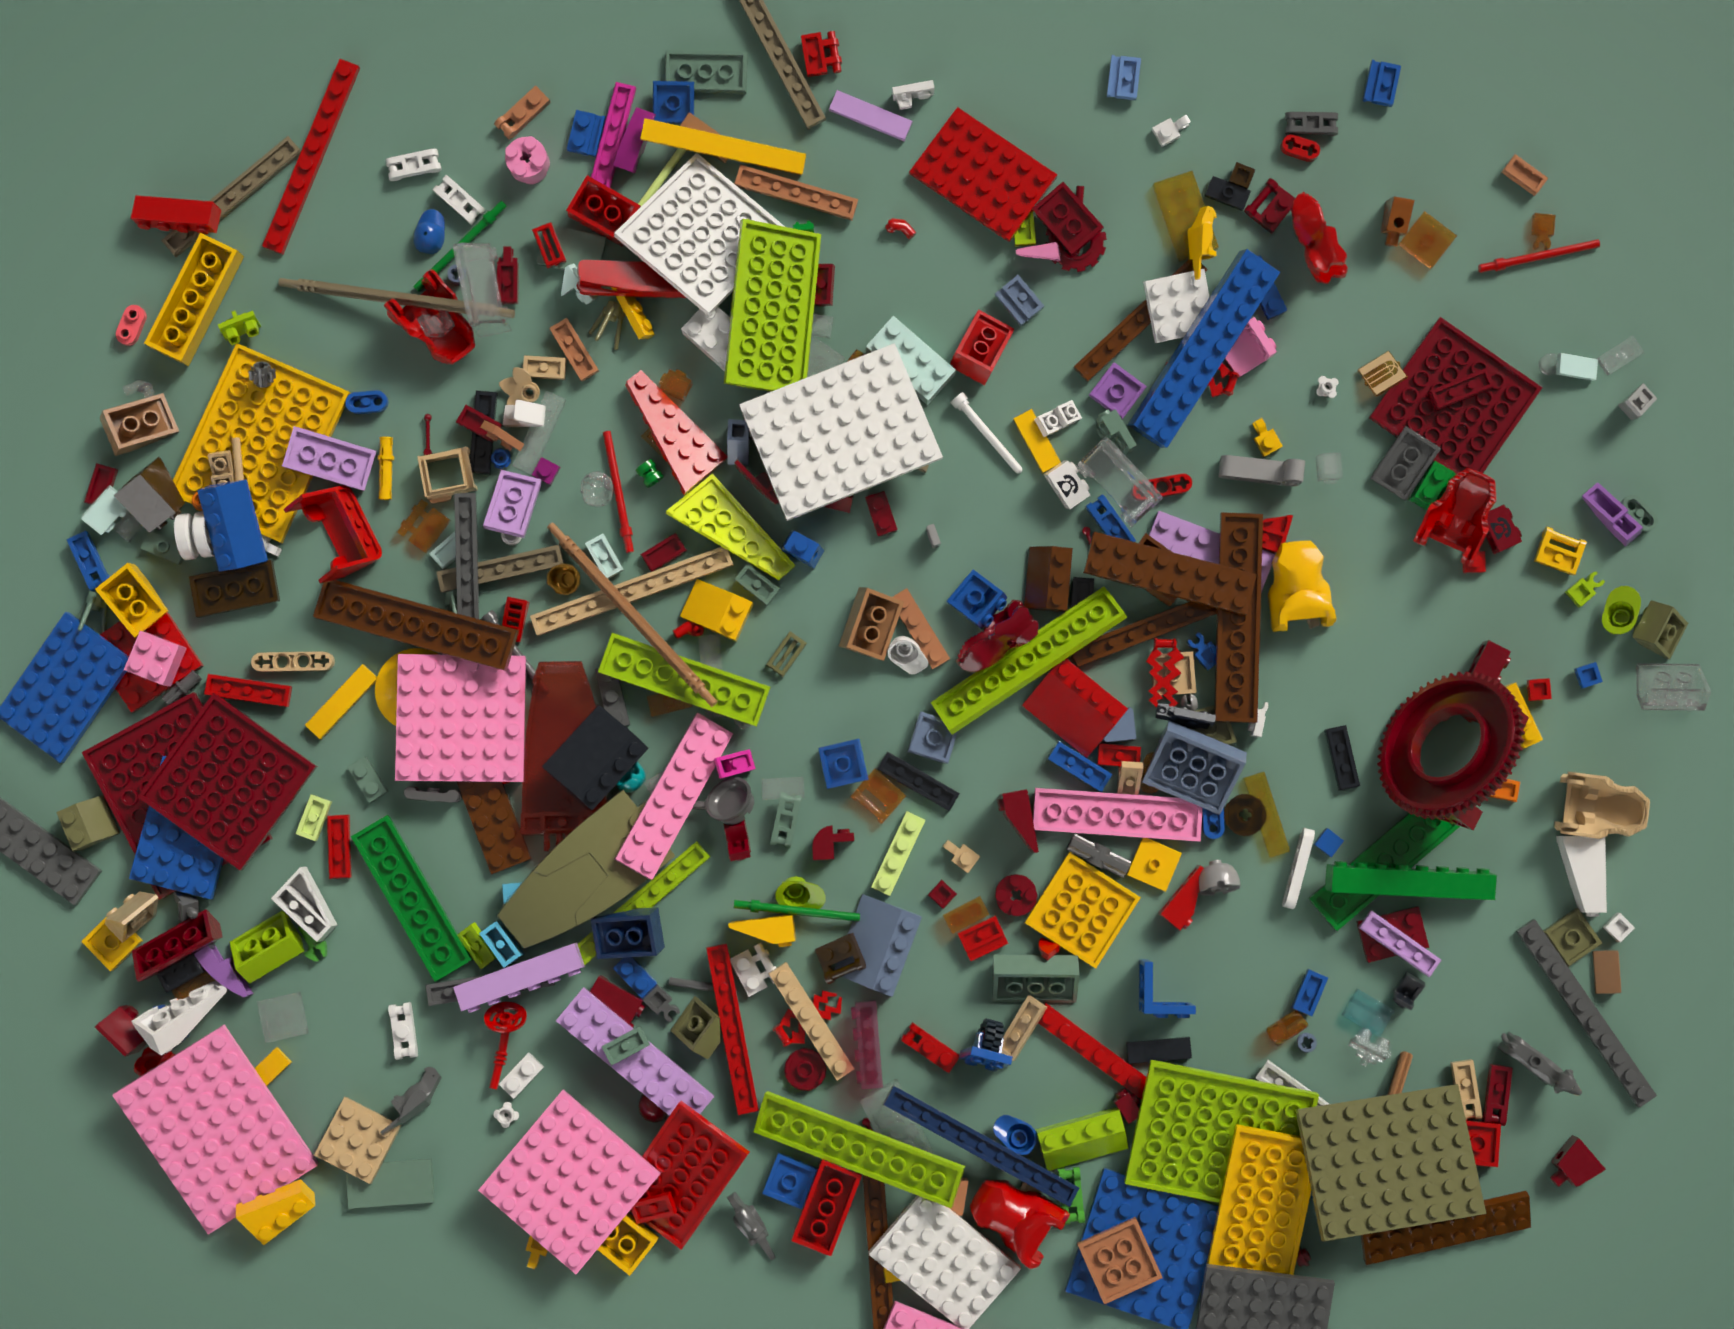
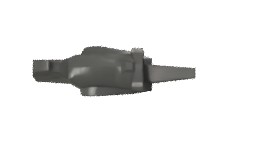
[380,1067,442,1135]
[727,1192,775,1260]

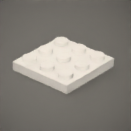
[1143,269,1210,343]

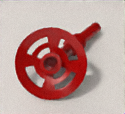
[484,1002,527,1090]

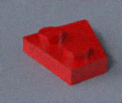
[1262,515,1293,553]

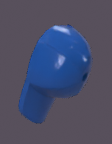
[413,209,445,254]
[993,1115,1038,1155]

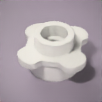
[1316,376,1339,398]
[494,1102,519,1128]

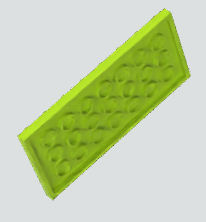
[724,218,821,392]

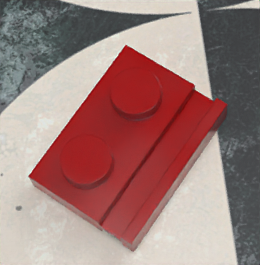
[957,916,1009,961]

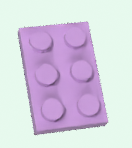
[483,470,542,538]

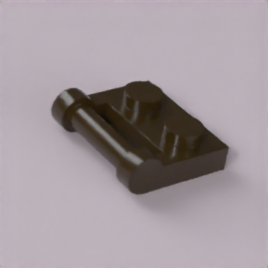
[815,933,866,984]

